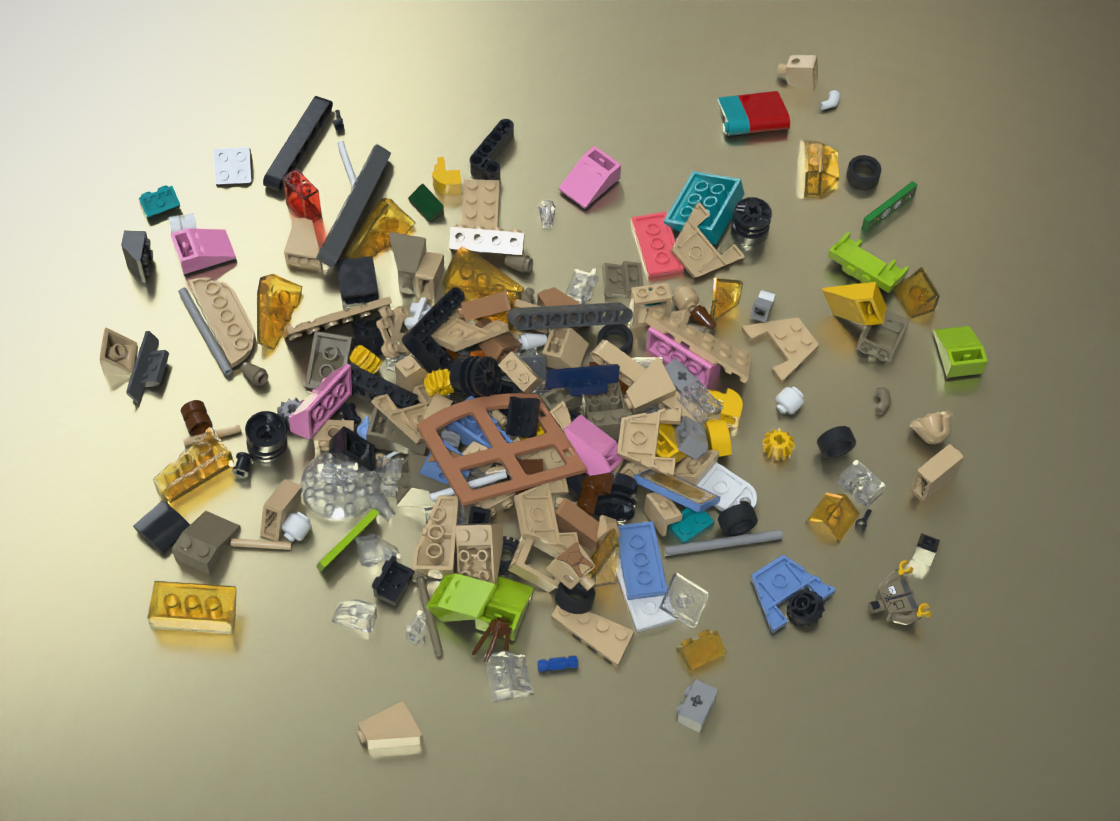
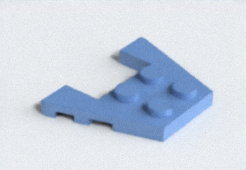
[751,555,835,633]

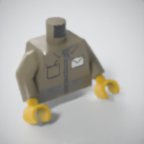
[868,560,932,625]

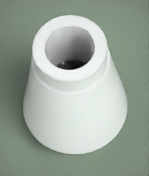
[518,333,547,351]

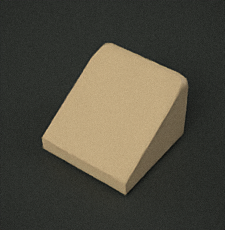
[597,515,621,543]

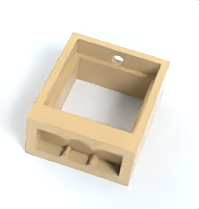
[629,282,672,328]
[508,536,564,592]

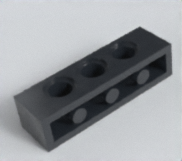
[351,364,419,409]

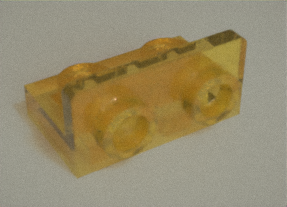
[676,629,727,671]

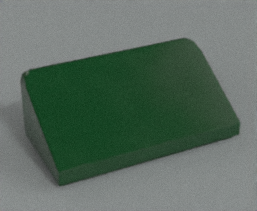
[408,184,444,222]

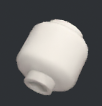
[775,386,804,415]
[282,511,311,542]

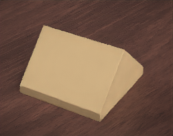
[99,327,138,376]
[674,450,719,486]

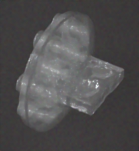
[300,451,380,520]

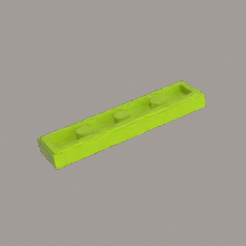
[316,508,379,572]

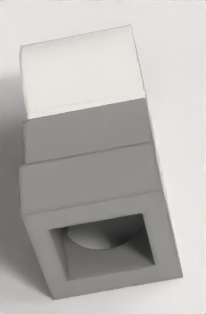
[750,290,776,323]

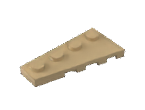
[551,605,634,668]

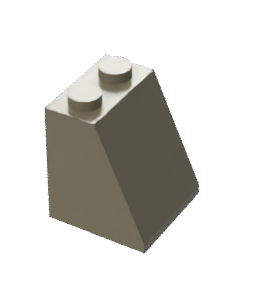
[389,232,427,295]
[395,453,455,507]

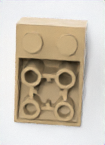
[455,523,503,584]

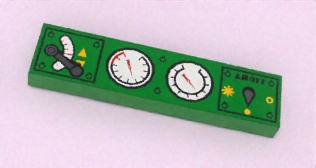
[861,181,917,233]

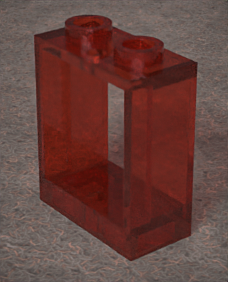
[282,168,322,223]

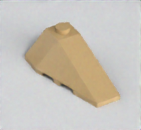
[412,495,459,579]

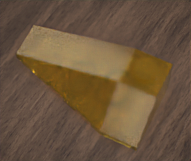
[589,528,620,588]

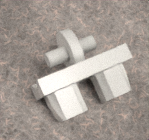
[405,298,431,330]

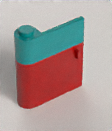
[718,91,790,136]

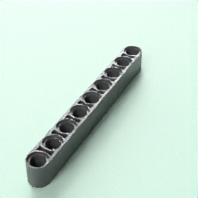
[316,143,391,268]

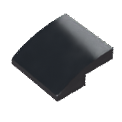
[133,500,190,554]

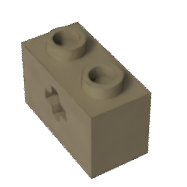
[540,387,583,418]

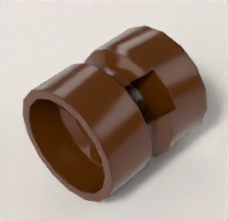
[180,400,213,436]

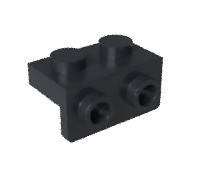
[506,396,540,438]
[372,555,415,606]

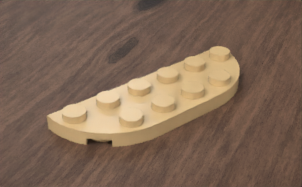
[188,277,255,368]

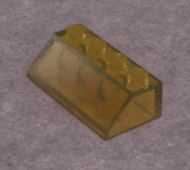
[147,581,237,634]

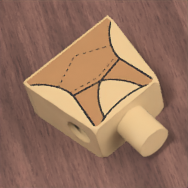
[546,541,596,591]

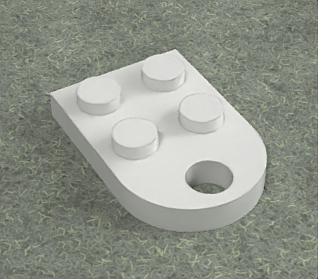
[697,462,757,512]

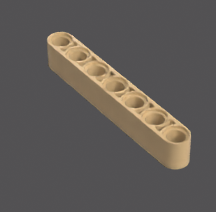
[590,340,707,424]

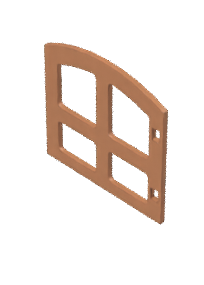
[417,393,587,506]

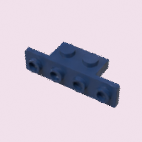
[545,364,620,397]

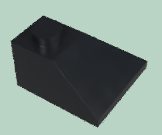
[329,426,375,472]

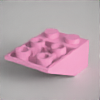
[558,146,621,209]
[170,228,237,274]
[564,415,623,476]

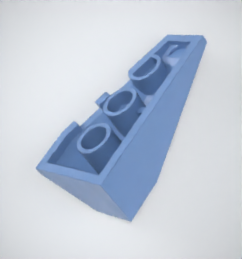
[445,396,513,449]

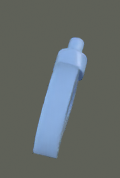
[357,416,370,440]

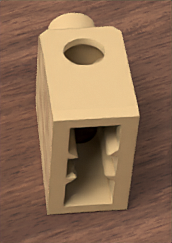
[777,55,818,91]

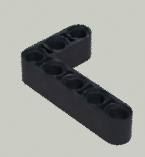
[402,287,465,373]

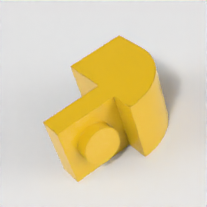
[431,157,462,195]
[704,388,743,427]
[702,419,732,457]

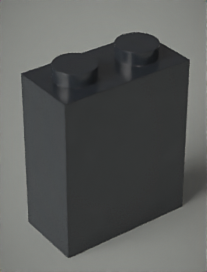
[336,256,379,307]

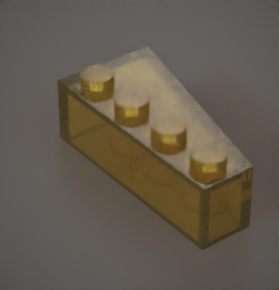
[153,427,235,504]

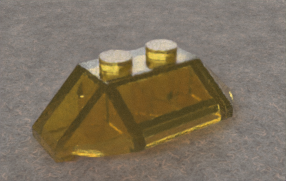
[800,140,839,198]

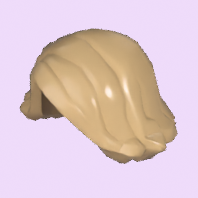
[909,410,953,444]

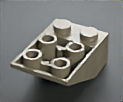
[583,381,627,440]
[366,406,427,456]

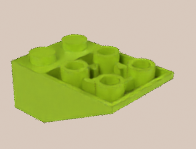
[933,326,988,378]
[426,573,497,622]
[475,576,535,641]

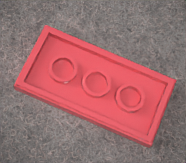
[631,212,684,278]

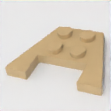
[670,202,745,279]
[430,305,509,352]
[742,317,819,384]
[371,384,446,444]
[513,401,575,471]
[617,405,682,478]
[514,478,579,549]

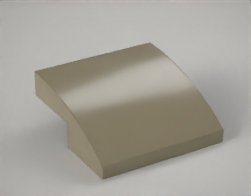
[602,261,643,298]

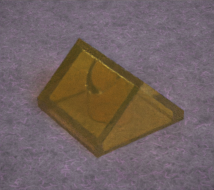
[894,267,940,318]
[710,278,743,321]
[805,493,860,543]

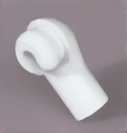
[820,90,840,111]

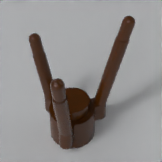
[472,617,513,663]

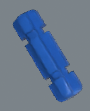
[537,655,578,672]

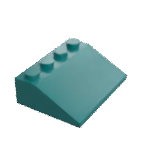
[664,171,745,245]

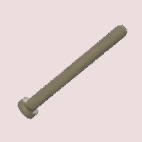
[412,572,443,656]

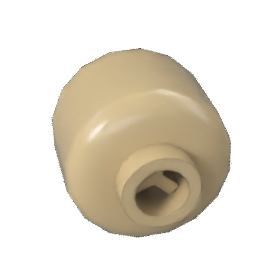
[672,285,699,312]

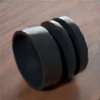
[731,197,772,246]
[450,355,501,396]
[245,411,287,463]
[594,473,638,522]

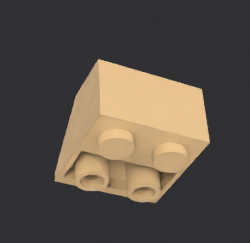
[542,327,589,369]

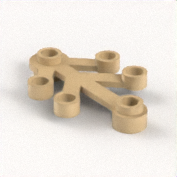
[376,306,411,359]

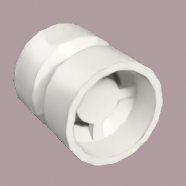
[168,213,197,233]

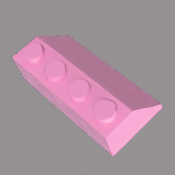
[646,327,721,389]
[289,364,352,440]

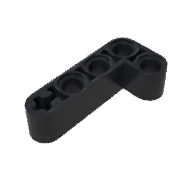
[469,119,514,181]

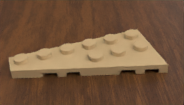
[282,296,392,341]
[644,309,751,384]

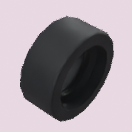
[846,155,882,189]
[597,324,633,355]
[817,426,856,459]
[718,504,758,536]
[555,582,596,614]

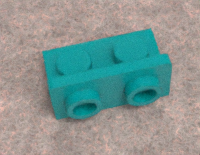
[138,185,181,219]
[668,507,714,544]

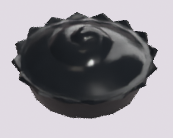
[787,590,825,627]

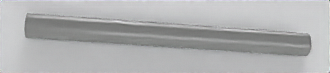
[178,287,233,376]
[664,529,783,556]

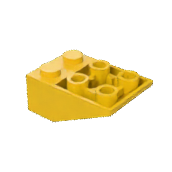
[822,282,887,326]

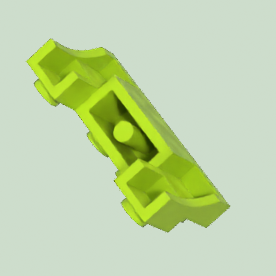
[827,231,909,293]

